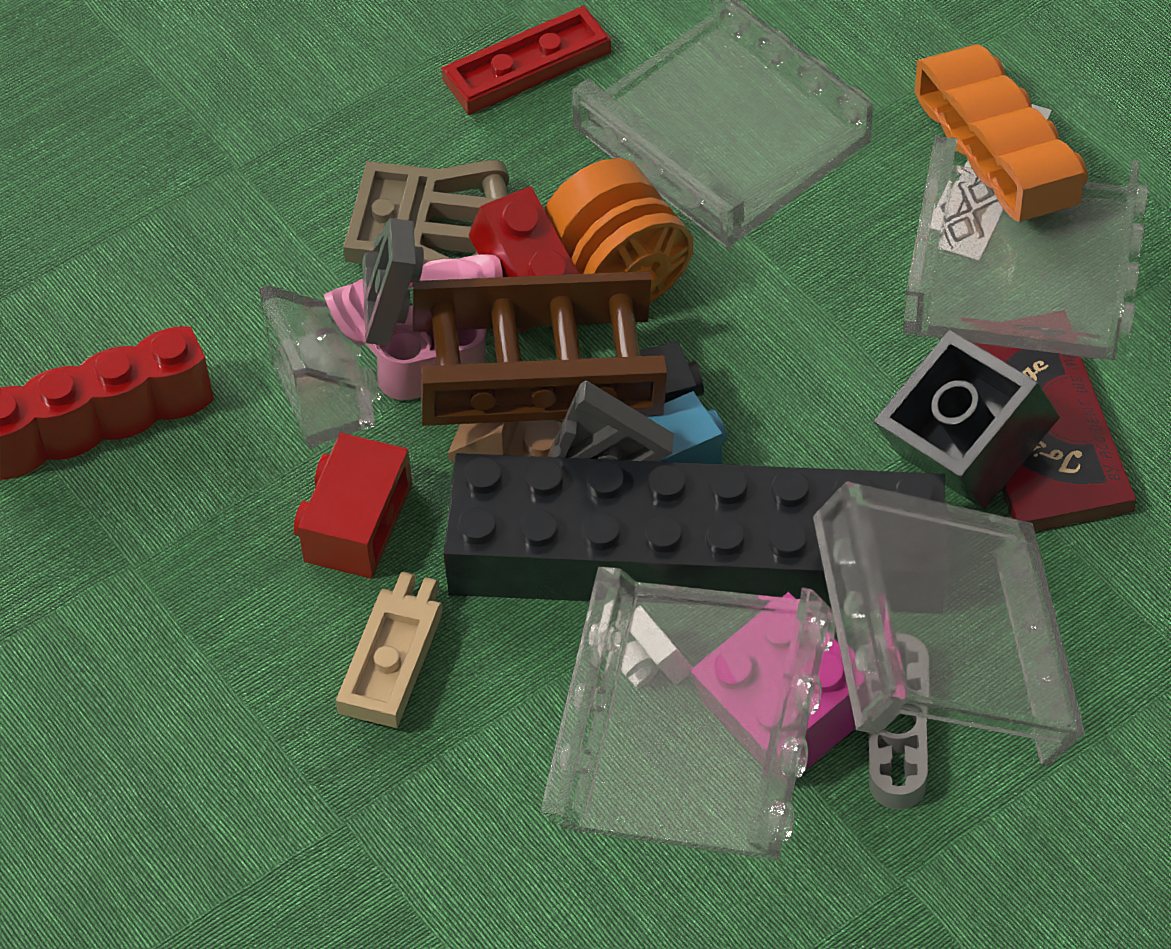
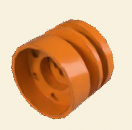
[544,158,693,303]

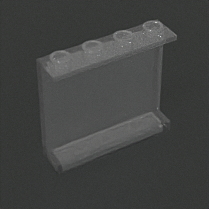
[572,0,873,249]
[903,136,1149,361]
[813,481,1085,766]
[540,567,835,860]

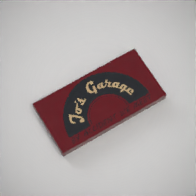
[958,314,1136,535]

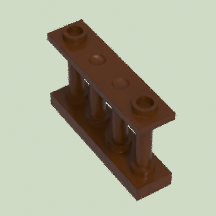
[412,271,667,426]

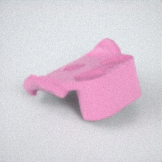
[324,254,503,400]

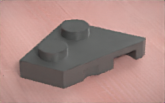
[548,381,674,462]

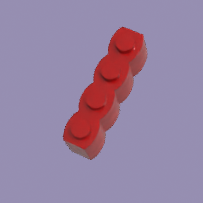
[0,326,214,480]

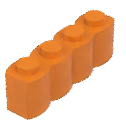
[915,44,1087,222]

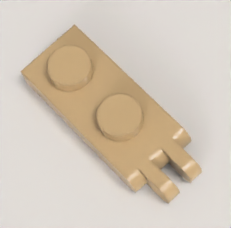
[336,572,443,728]

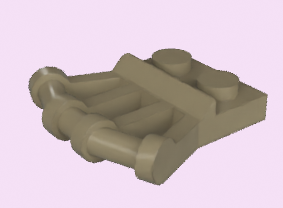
[343,160,510,265]

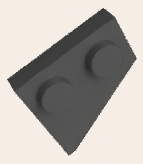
[362,218,424,346]

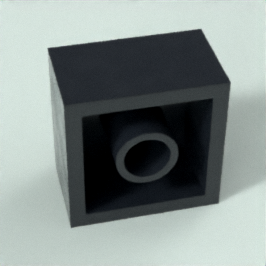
[873,329,1060,510]

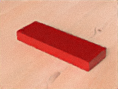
[441,5,612,115]

